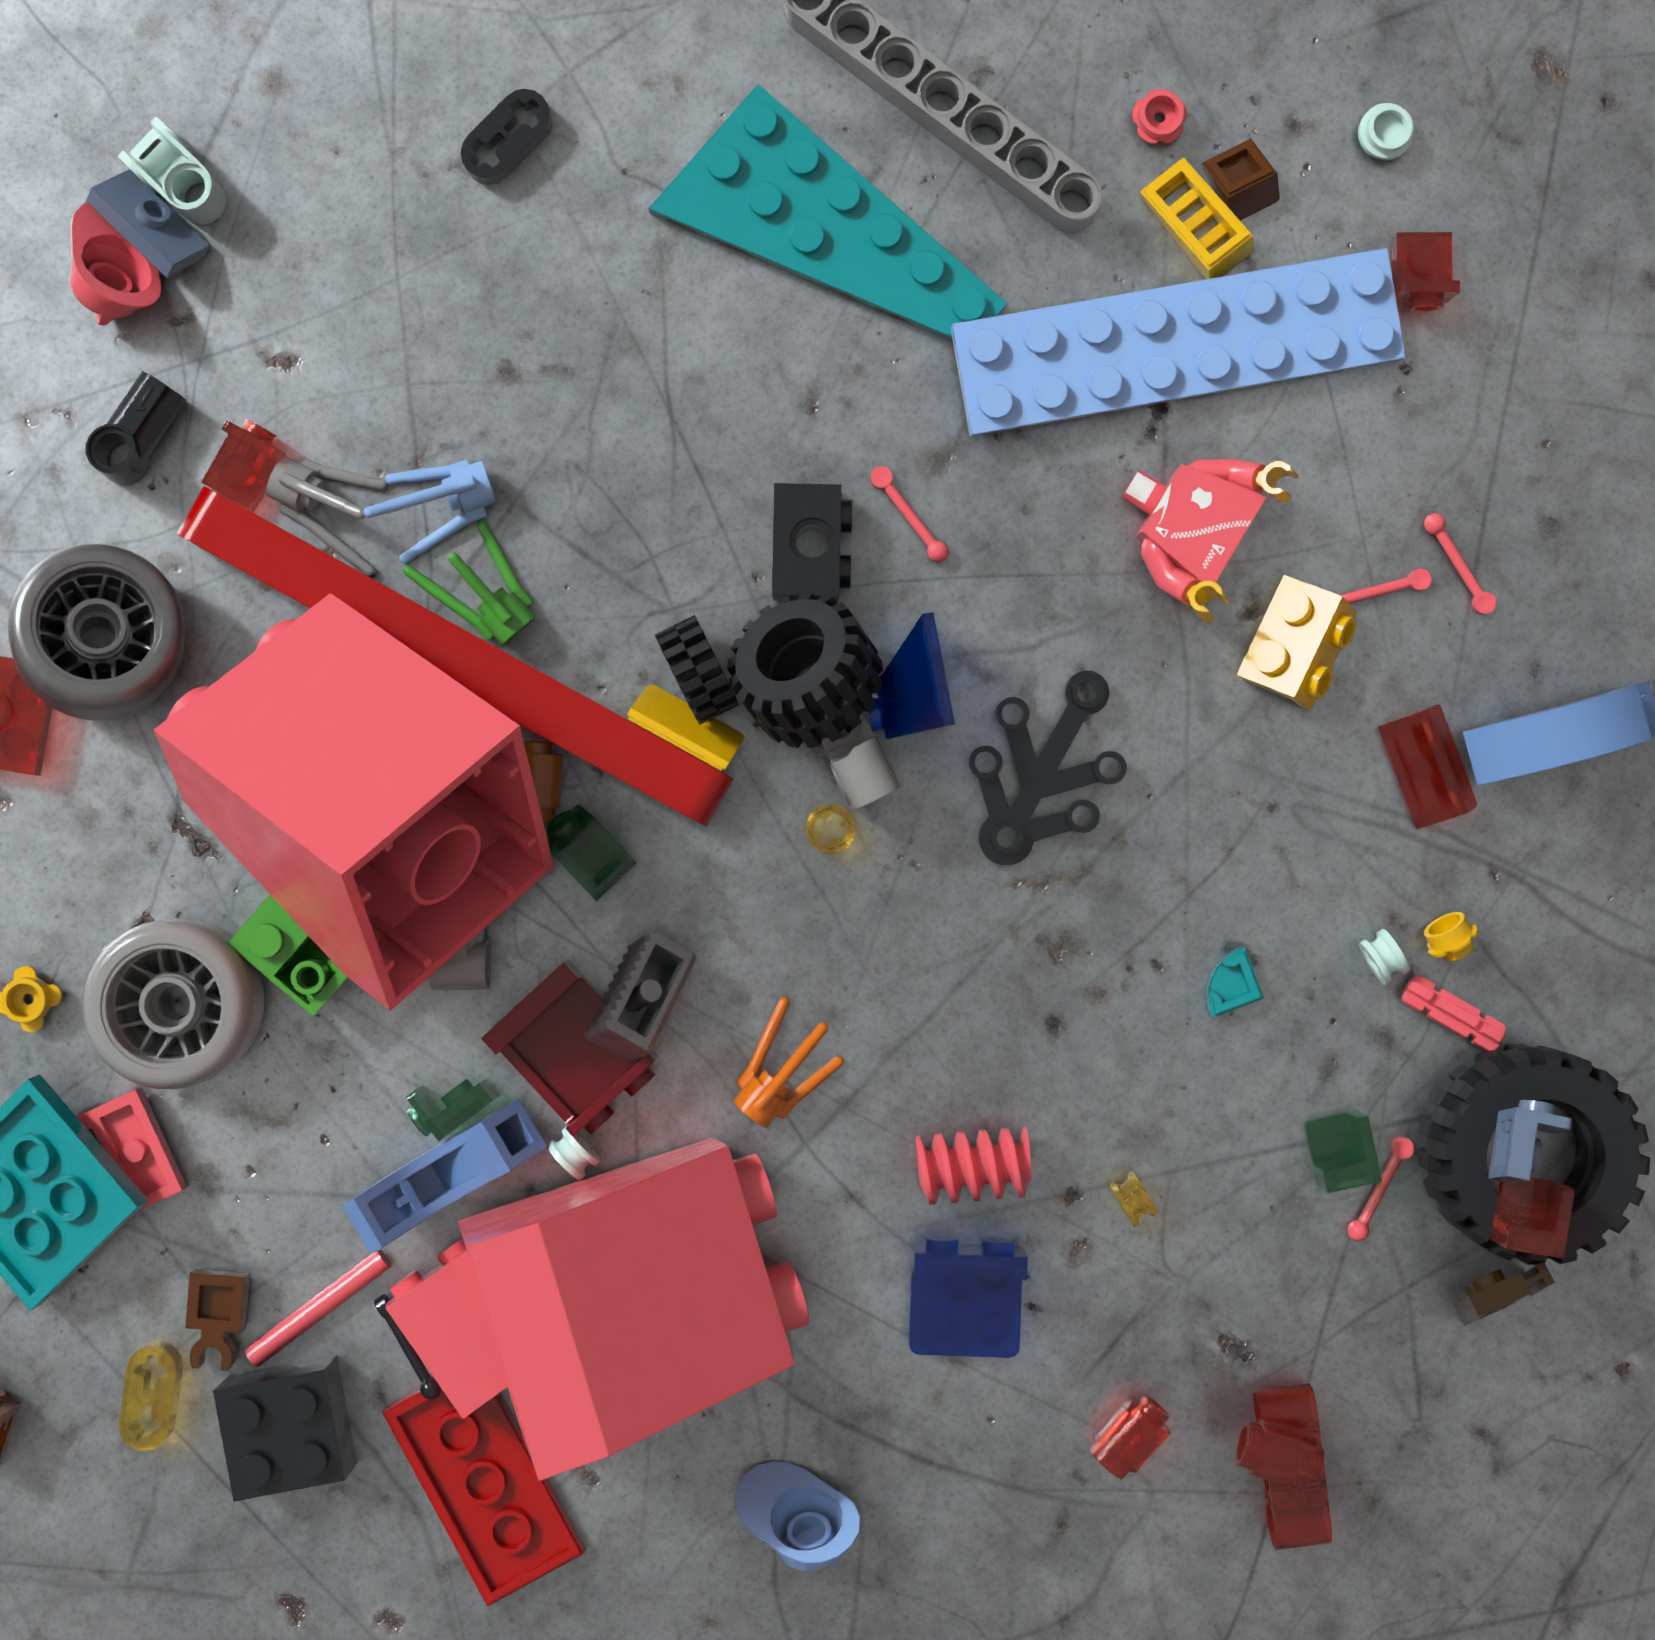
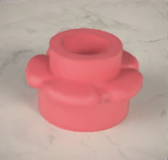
[1132,89,1187,144]

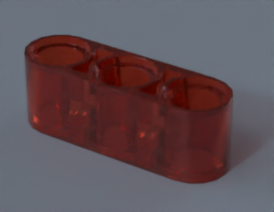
[1253,1383,1332,1550]

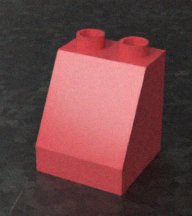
[154,593,554,1011]
[457,1138,810,1481]

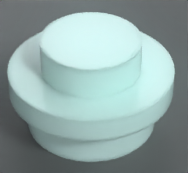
[1358,103,1415,160]

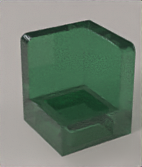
[1304,1110,1382,1193]

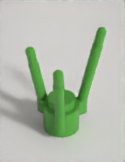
[403,520,535,646]

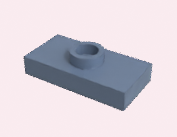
[86,169,210,278]

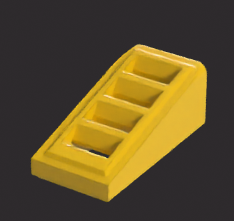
[1140,157,1254,279]

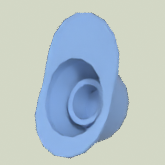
[735,1461,860,1572]

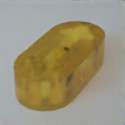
[119,1341,183,1451]

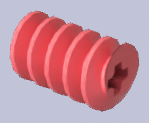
[915,1127,1031,1205]

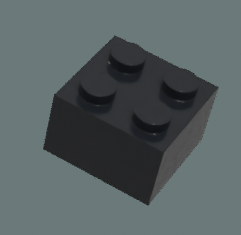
[213,1355,357,1502]

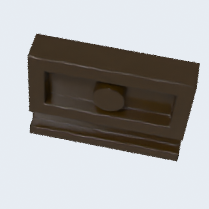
[1455,1262,1555,1326]

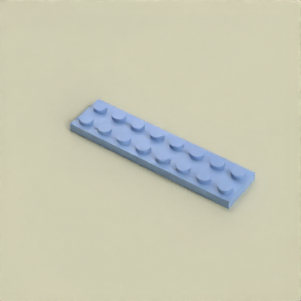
[950,248,1406,437]

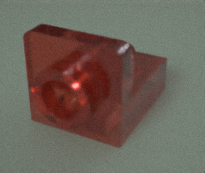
[1392,232,1460,312]
[201,419,286,512]

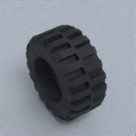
[1418,1044,1651,1265]

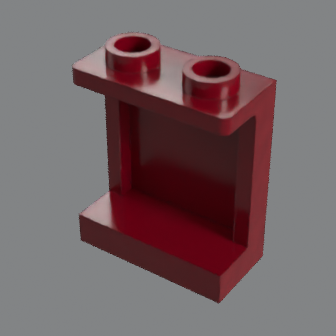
[481,959,658,1137]

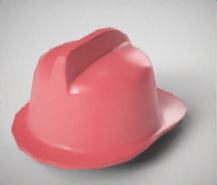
[69,203,161,326]

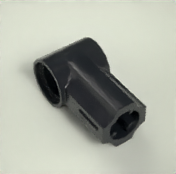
[85,371,186,485]

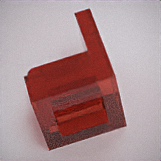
[1491,1177,1574,1258]

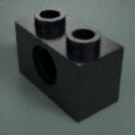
[772,483,852,602]

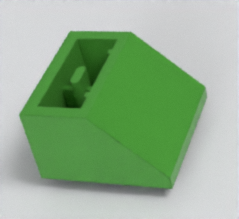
[228,894,348,1017]

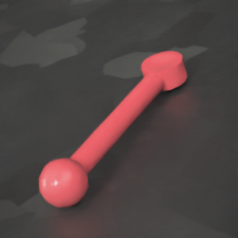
[871,466,949,563]
[1424,513,1496,614]
[1332,569,1432,604]
[1348,1136,1414,1242]

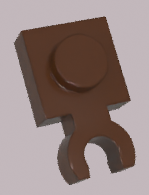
[185,1269,250,1371]

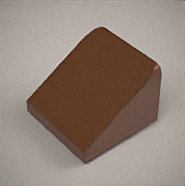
[1202,138,1280,220]

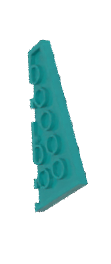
[648,84,1007,342]

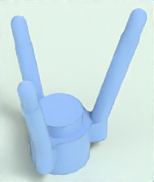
[364,459,497,564]

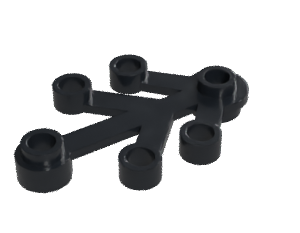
[968,670,1127,865]

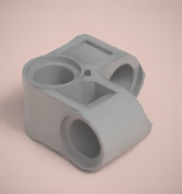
[821,713,900,809]

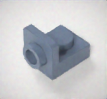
[1488,1100,1572,1183]

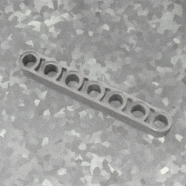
[784,0,1102,233]

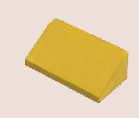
[627,685,744,772]

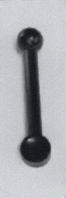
[374,1294,442,1400]

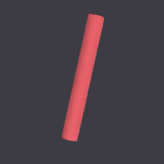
[245,1250,391,1367]

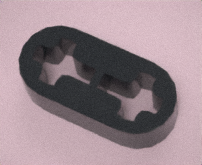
[460,89,553,185]

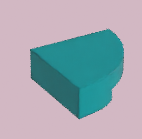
[1206,946,1265,1018]

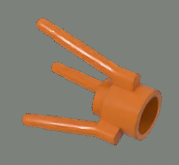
[733,997,844,1128]

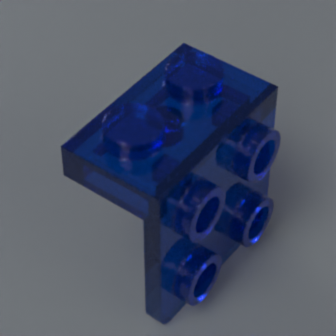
[909,1235,1028,1358]

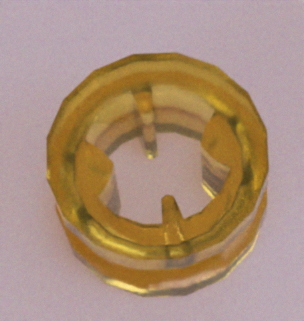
[806,804,855,854]
[1108,1171,1158,1228]

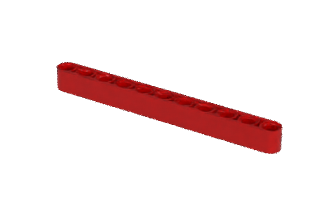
[177,486,734,827]

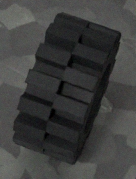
[655,615,740,725]

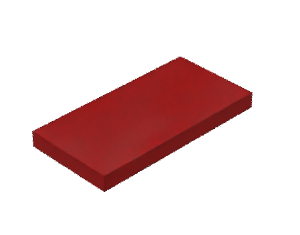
[382,1389,586,1607]

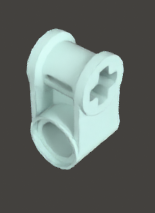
[117,117,227,225]

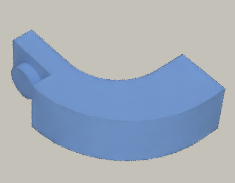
[1463,681,1655,786]
[342,1099,547,1254]

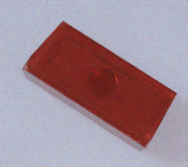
[1378,704,1477,829]

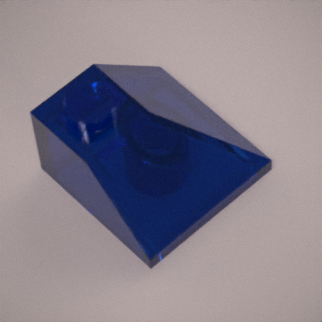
[868,612,955,741]

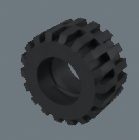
[727,593,883,748]

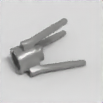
[266,457,387,577]

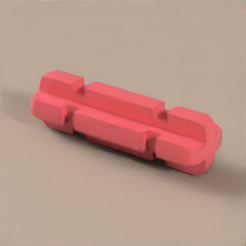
[1401,975,1506,1051]

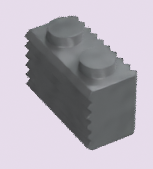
[584,931,697,1063]

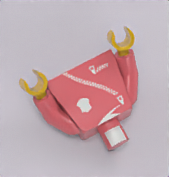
[1121,459,1299,623]

